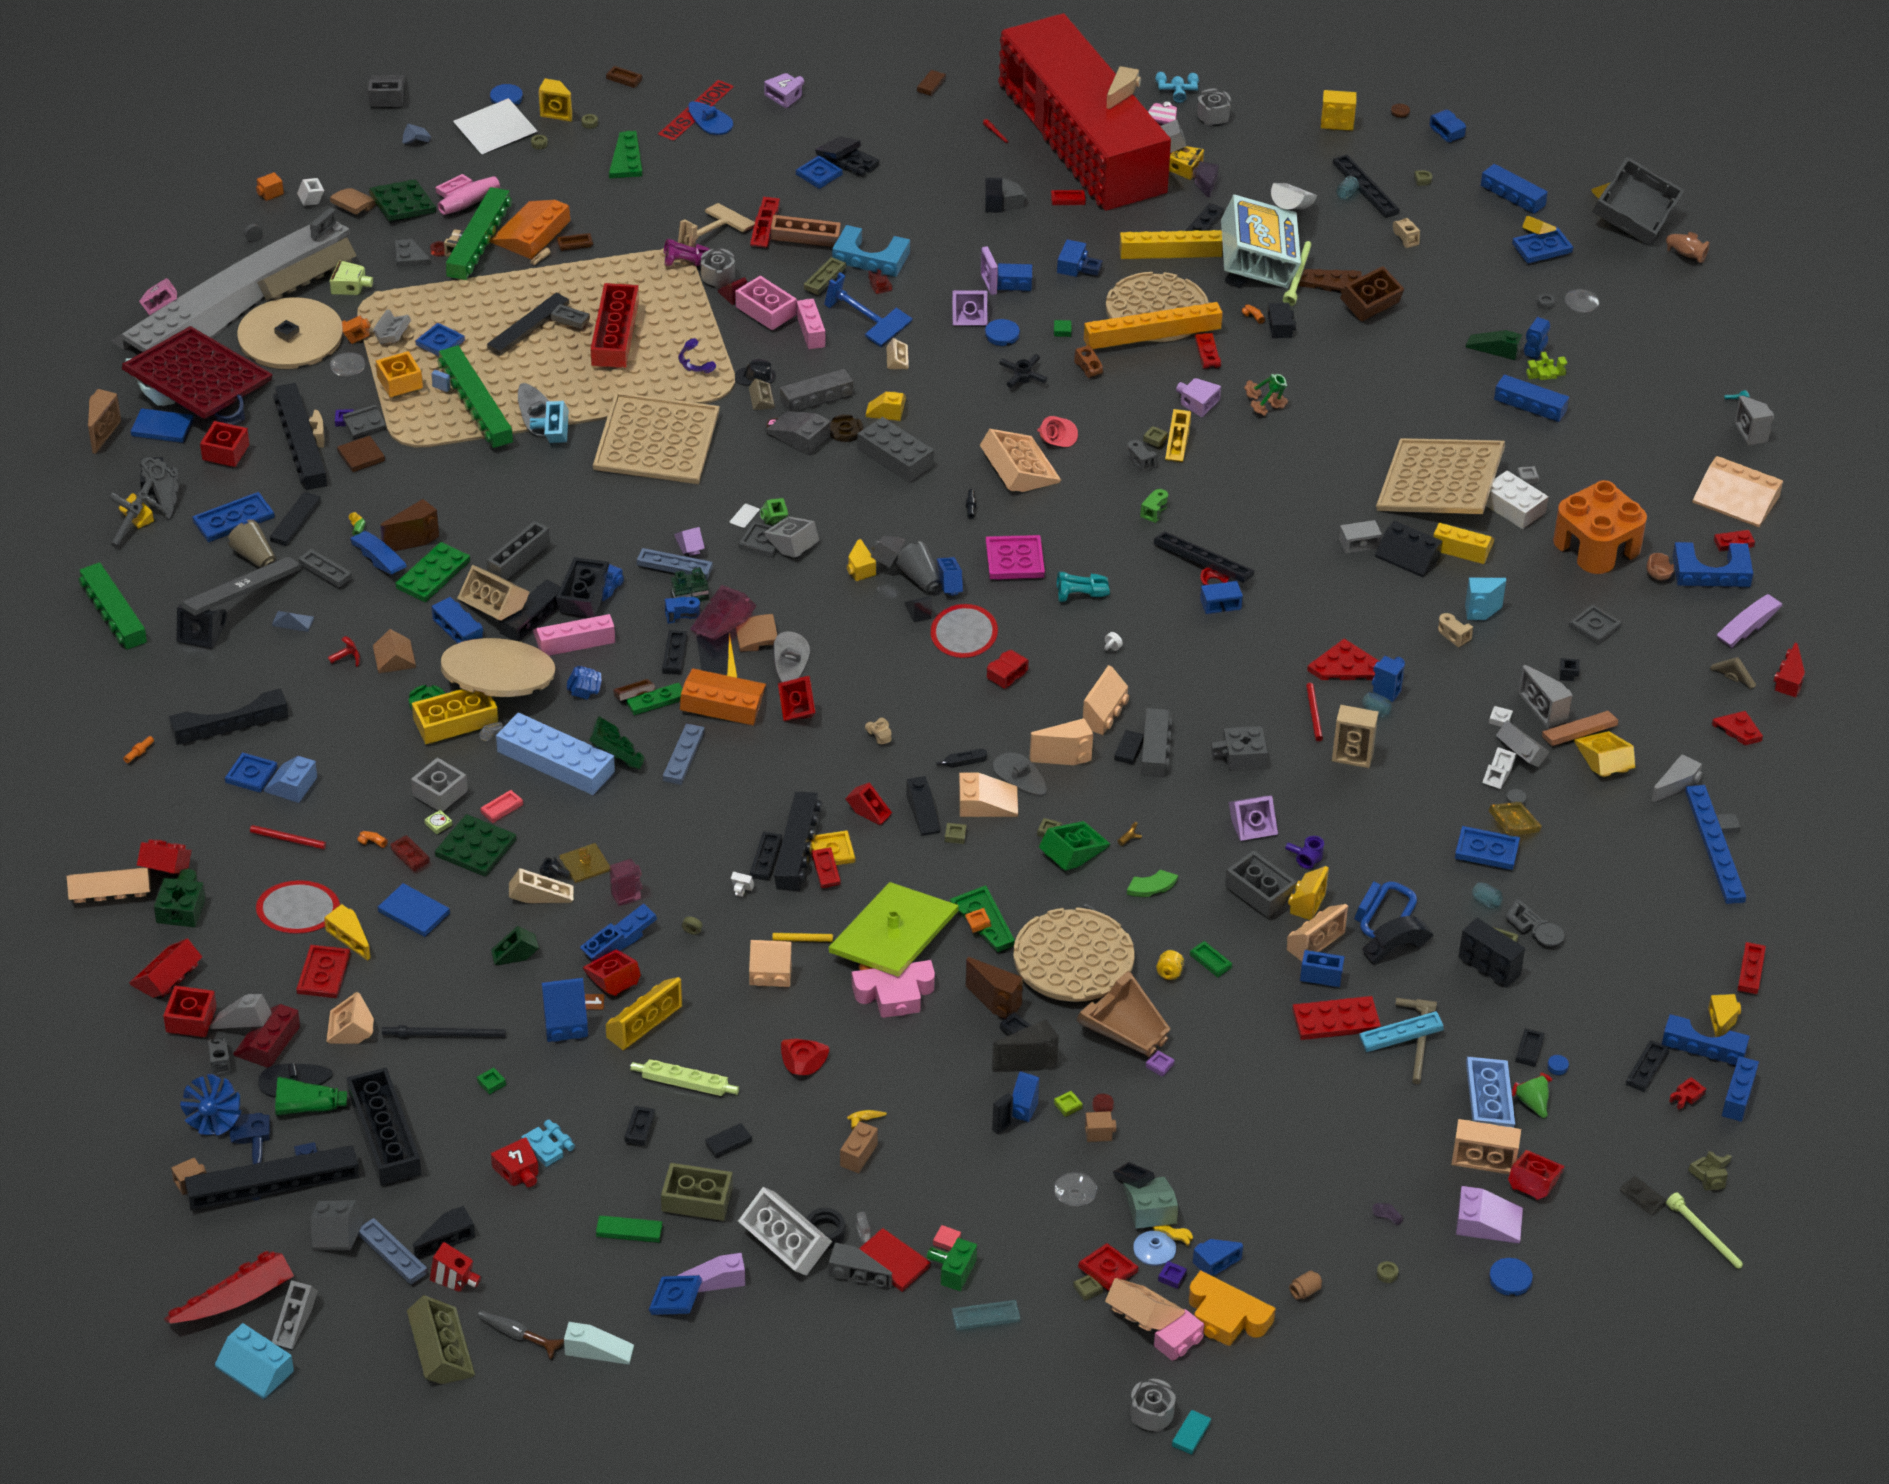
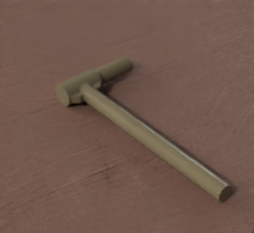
[1395,998,1437,1084]

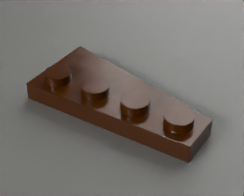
[1298,269,1362,294]

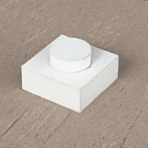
[1489,706,1513,727]

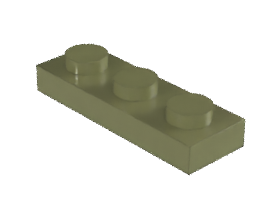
[804,257,846,295]

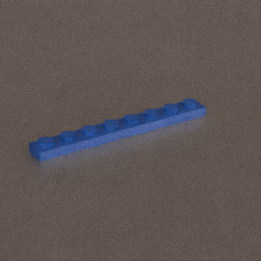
[1685,785,1746,904]

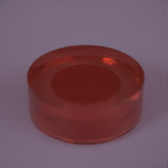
[430,241,445,257]
[1093,1093,1114,1112]

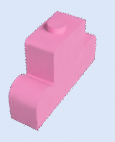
[852,960,935,1018]

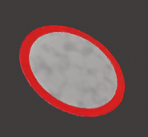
[931,604,998,658]
[256,880,340,933]

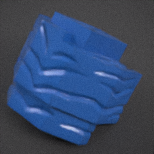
[567,666,602,700]

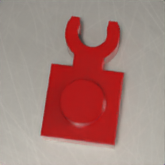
[1669,1077,1706,1109]

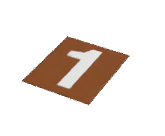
[585,994,604,1009]

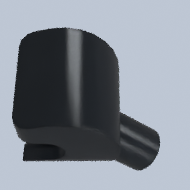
[539,857,571,879]

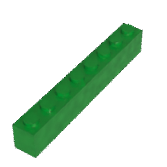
[446,187,512,280]
[437,345,513,448]

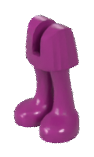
[663,239,711,267]

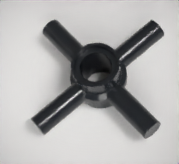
[999,354,1048,388]

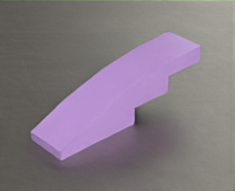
[1717,594,1782,648]

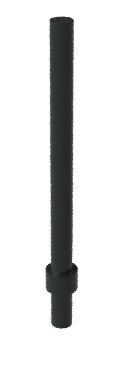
[382,1025,506,1038]

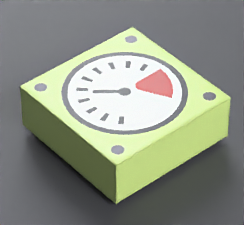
[425,810,452,834]

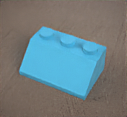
[215,1323,294,1400]

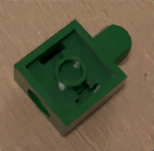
[154,869,206,928]

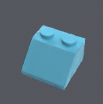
[1465,578,1506,620]

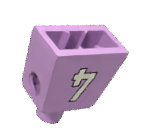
[764,73,804,108]

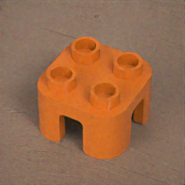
[1553,480,1647,574]

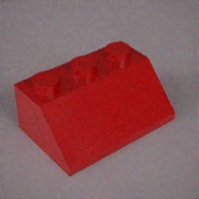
[129,938,202,998]

